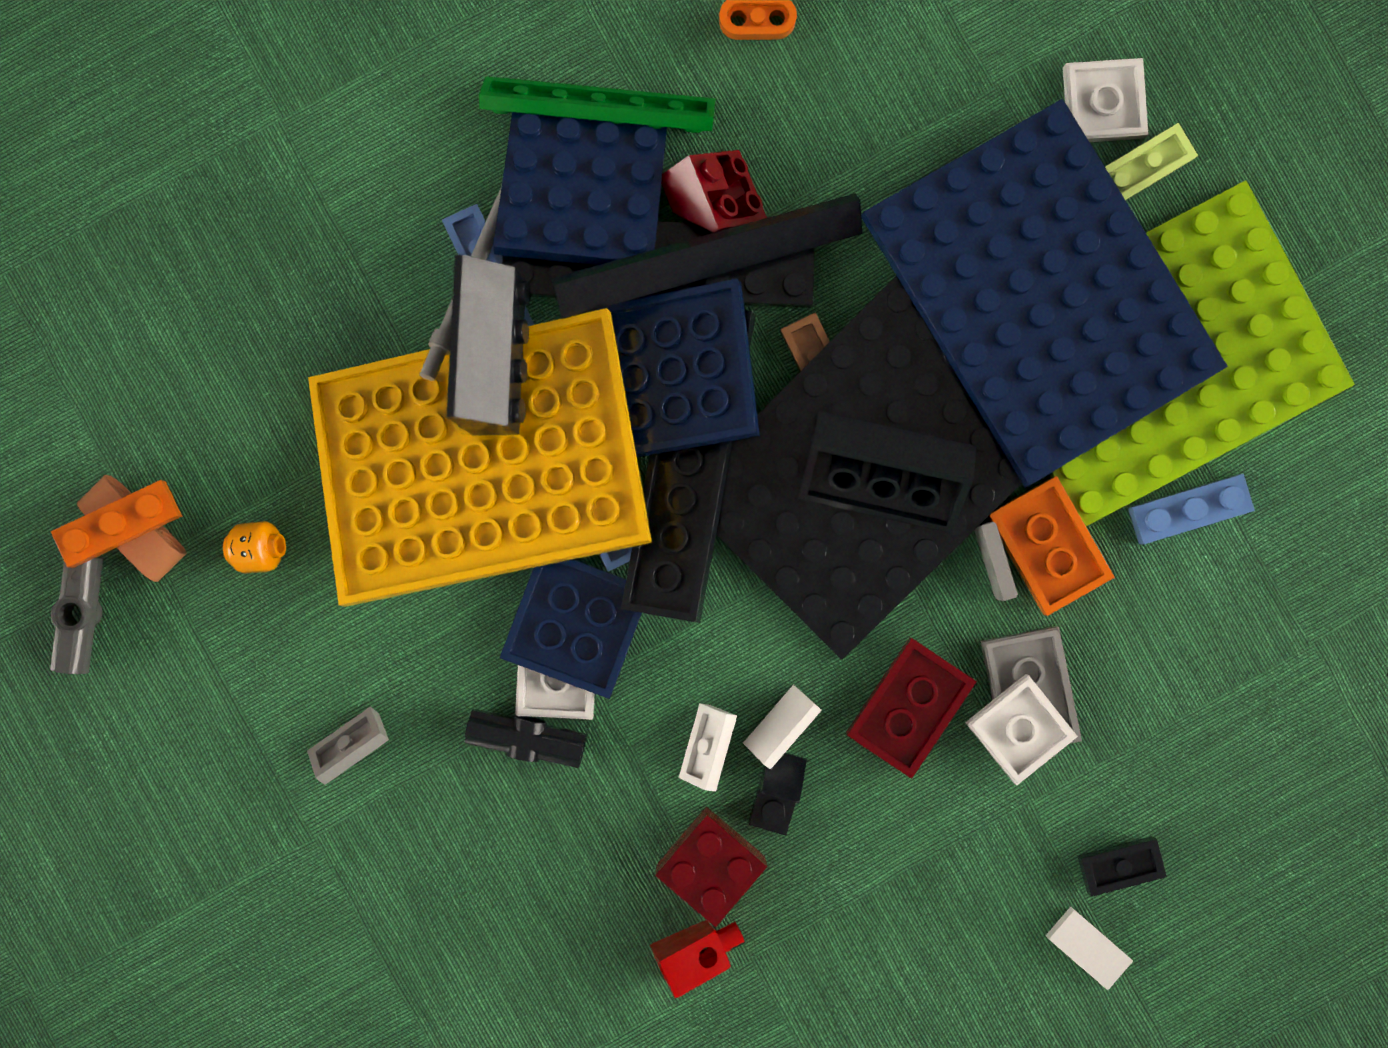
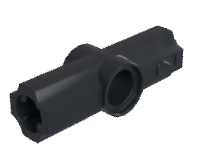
[465,709,587,768]

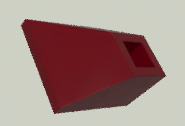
[661,150,767,232]

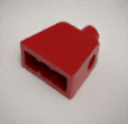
[649,920,745,999]

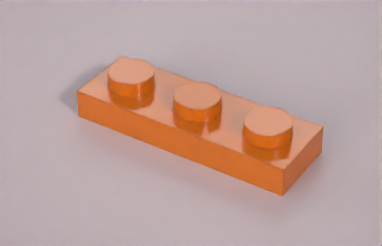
[51,480,182,568]

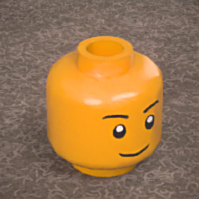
[223,521,286,573]

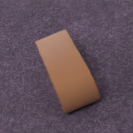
[77,474,187,582]

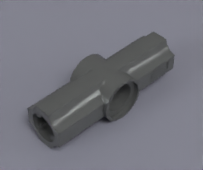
[50,556,104,674]

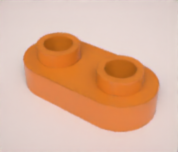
[719,0,797,40]

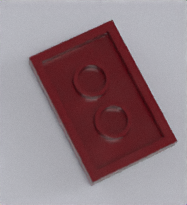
[845,637,977,779]

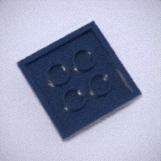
[499,559,642,699]

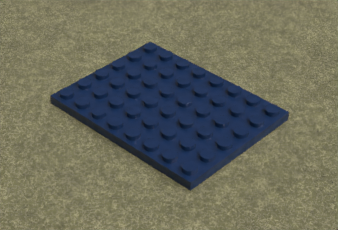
[861,99,1228,487]

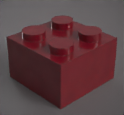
[655,806,767,928]

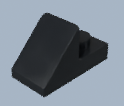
[748,752,807,835]

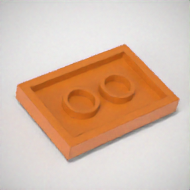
[988,476,1115,616]

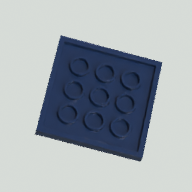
[493,112,667,265]
[589,279,760,457]

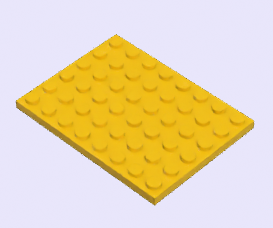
[308,308,652,607]

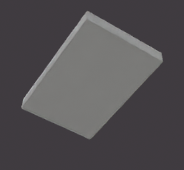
[980,626,1082,744]

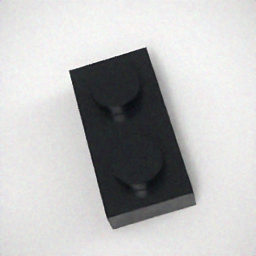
[1077,836,1167,897]

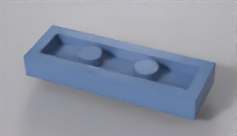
[1128,474,1255,545]

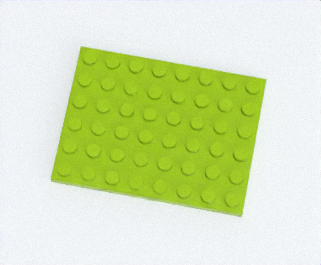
[1049,180,1355,526]

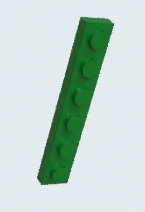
[479,76,716,133]

